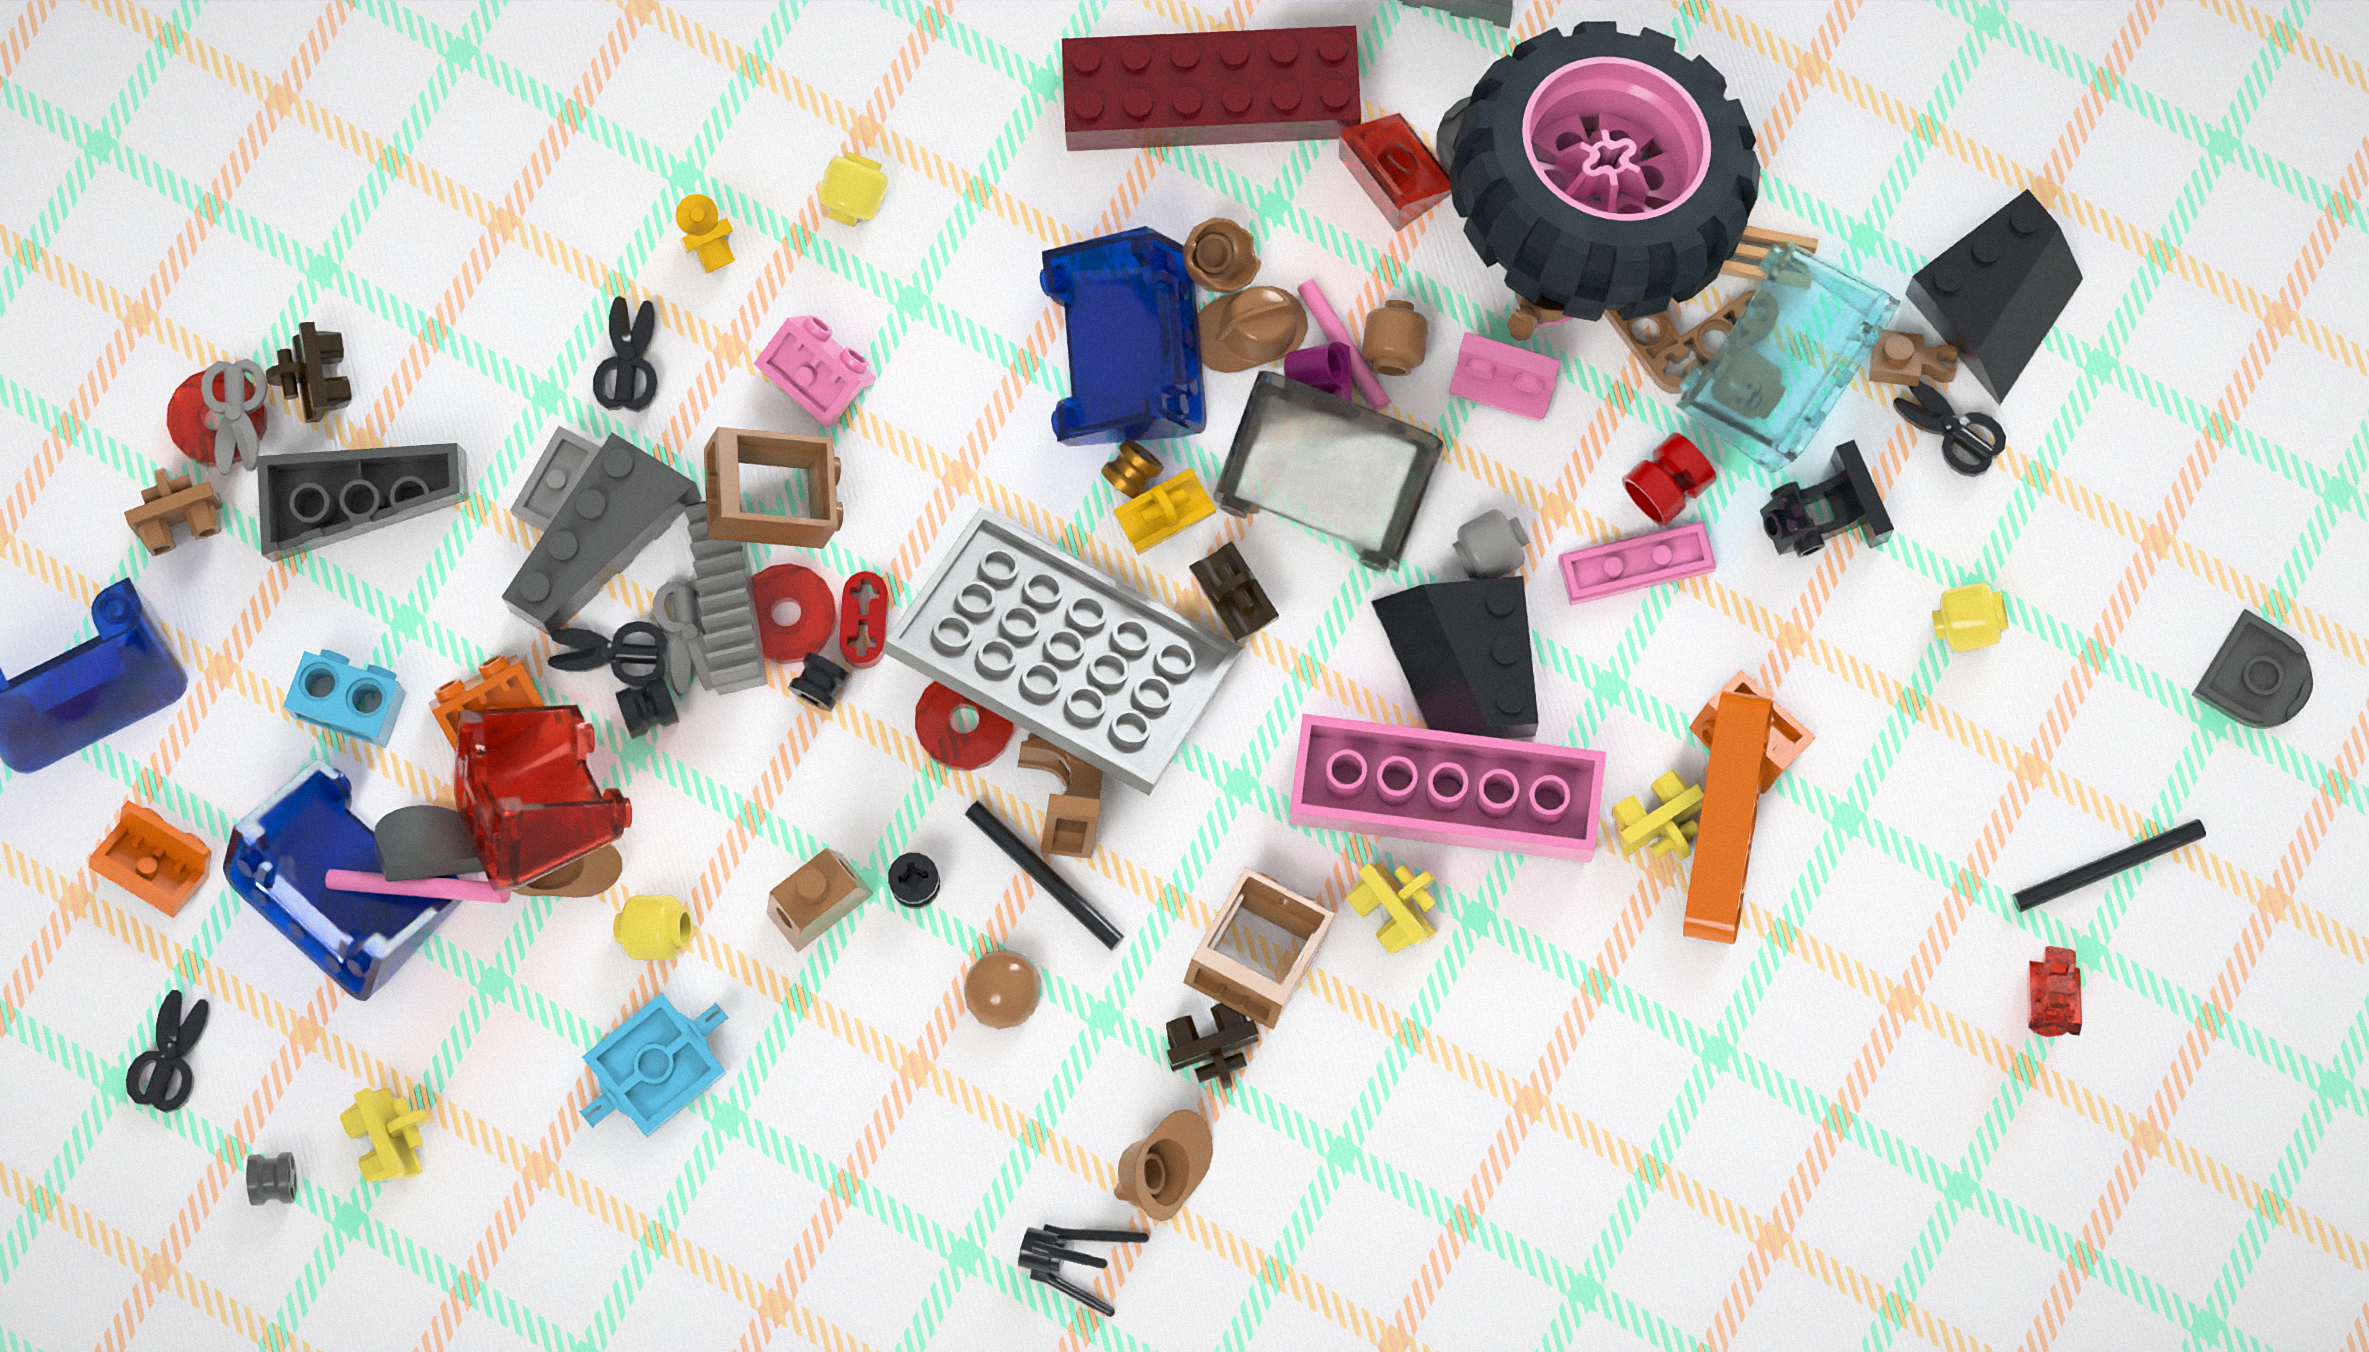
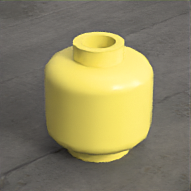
[817,151,888,227]
[1932,583,2009,652]
[613,895,693,960]

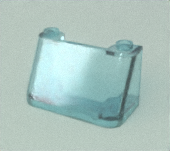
[1675,242,1901,474]

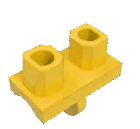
[675,193,735,274]
[1113,467,1216,556]

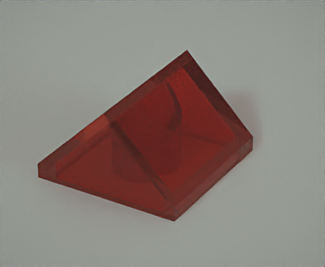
[1338,112,1451,232]

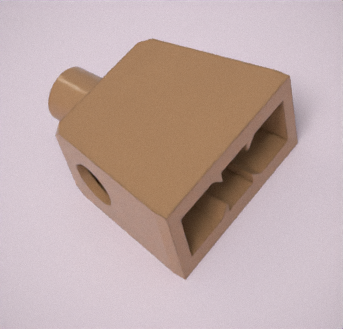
[766,848,873,953]

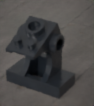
[1759,439,1894,558]

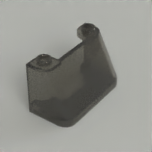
[1213,371,1445,573]

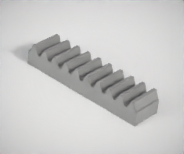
[684,501,768,696]

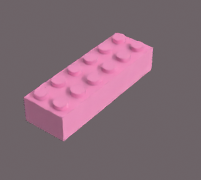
[1289,714,1606,863]

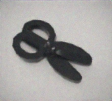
[593,296,658,413]
[1893,381,2006,477]
[547,621,668,687]
[125,990,210,1113]

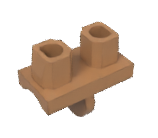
[124,467,223,556]

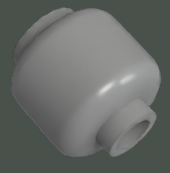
[1452,509,1530,580]

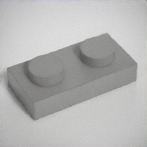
[510,425,601,532]

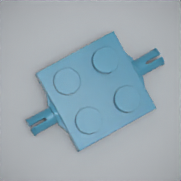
[579,993,729,1138]

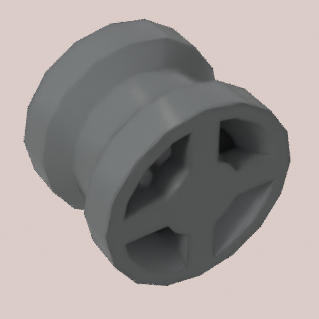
[246,1152,297,1206]

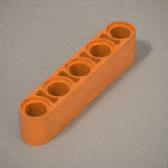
[1683,690,1774,945]

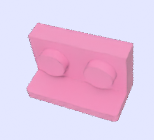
[753,315,877,427]
[1449,332,1561,422]

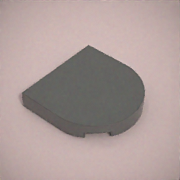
[2191,609,2314,729]
[374,805,488,882]

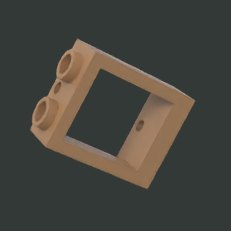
[704,426,844,549]
[1183,867,1335,1030]

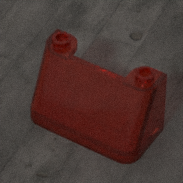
[454,705,632,891]

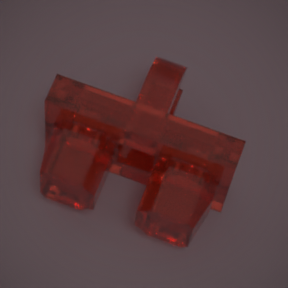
[2026,946,2083,1037]

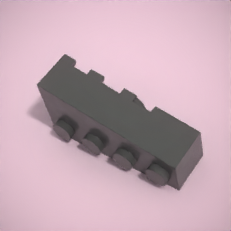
[501,432,702,637]
[257,443,469,562]

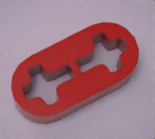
[839,571,889,669]

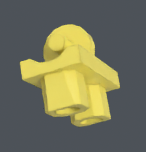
[1611,769,1704,860]
[1346,861,1437,954]
[339,1088,430,1182]

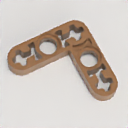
[1603,290,1779,394]

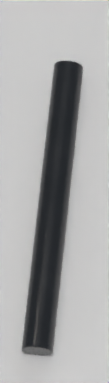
[965,800,1125,951]
[2012,819,2206,913]

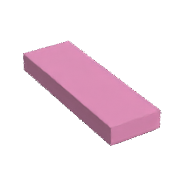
[1558,521,1717,606]

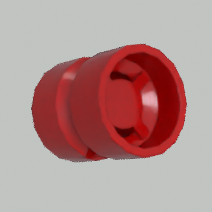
[1621,432,1717,526]

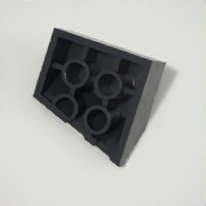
[1905,188,2084,406]
[1371,576,1539,739]

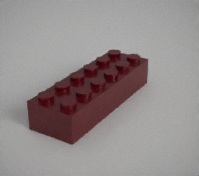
[1061,25,1361,151]

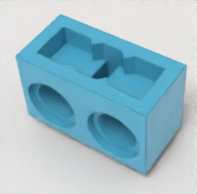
[283,649,407,748]

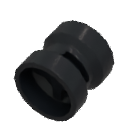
[615,675,680,739]

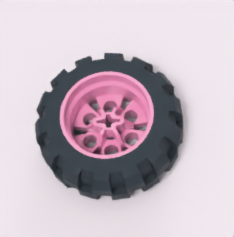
[1449,21,1761,322]

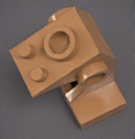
[1017,733,1103,859]

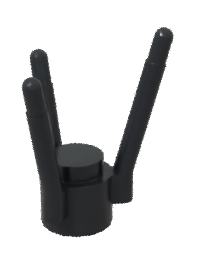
[1018,1224,1149,1317]

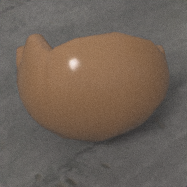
[1183,217,1261,293]
[964,949,1041,1030]

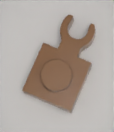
[1868,329,1958,387]

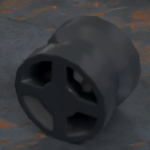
[788,652,851,712]
[888,853,940,909]

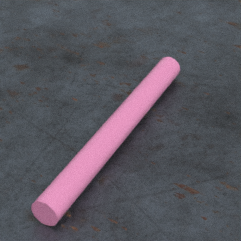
[325,869,511,904]

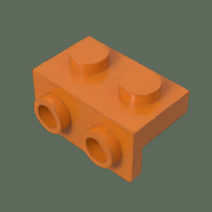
[89,800,212,918]

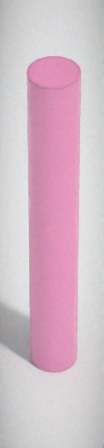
[1297,279,1391,412]

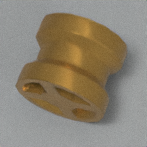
[1101,438,1164,499]

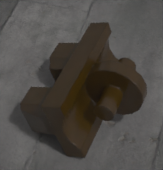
[265,321,352,423]
[1189,541,1279,644]
[1166,1003,1259,1090]

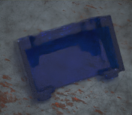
[1039,226,1207,447]
[0,577,188,774]
[223,757,462,1001]

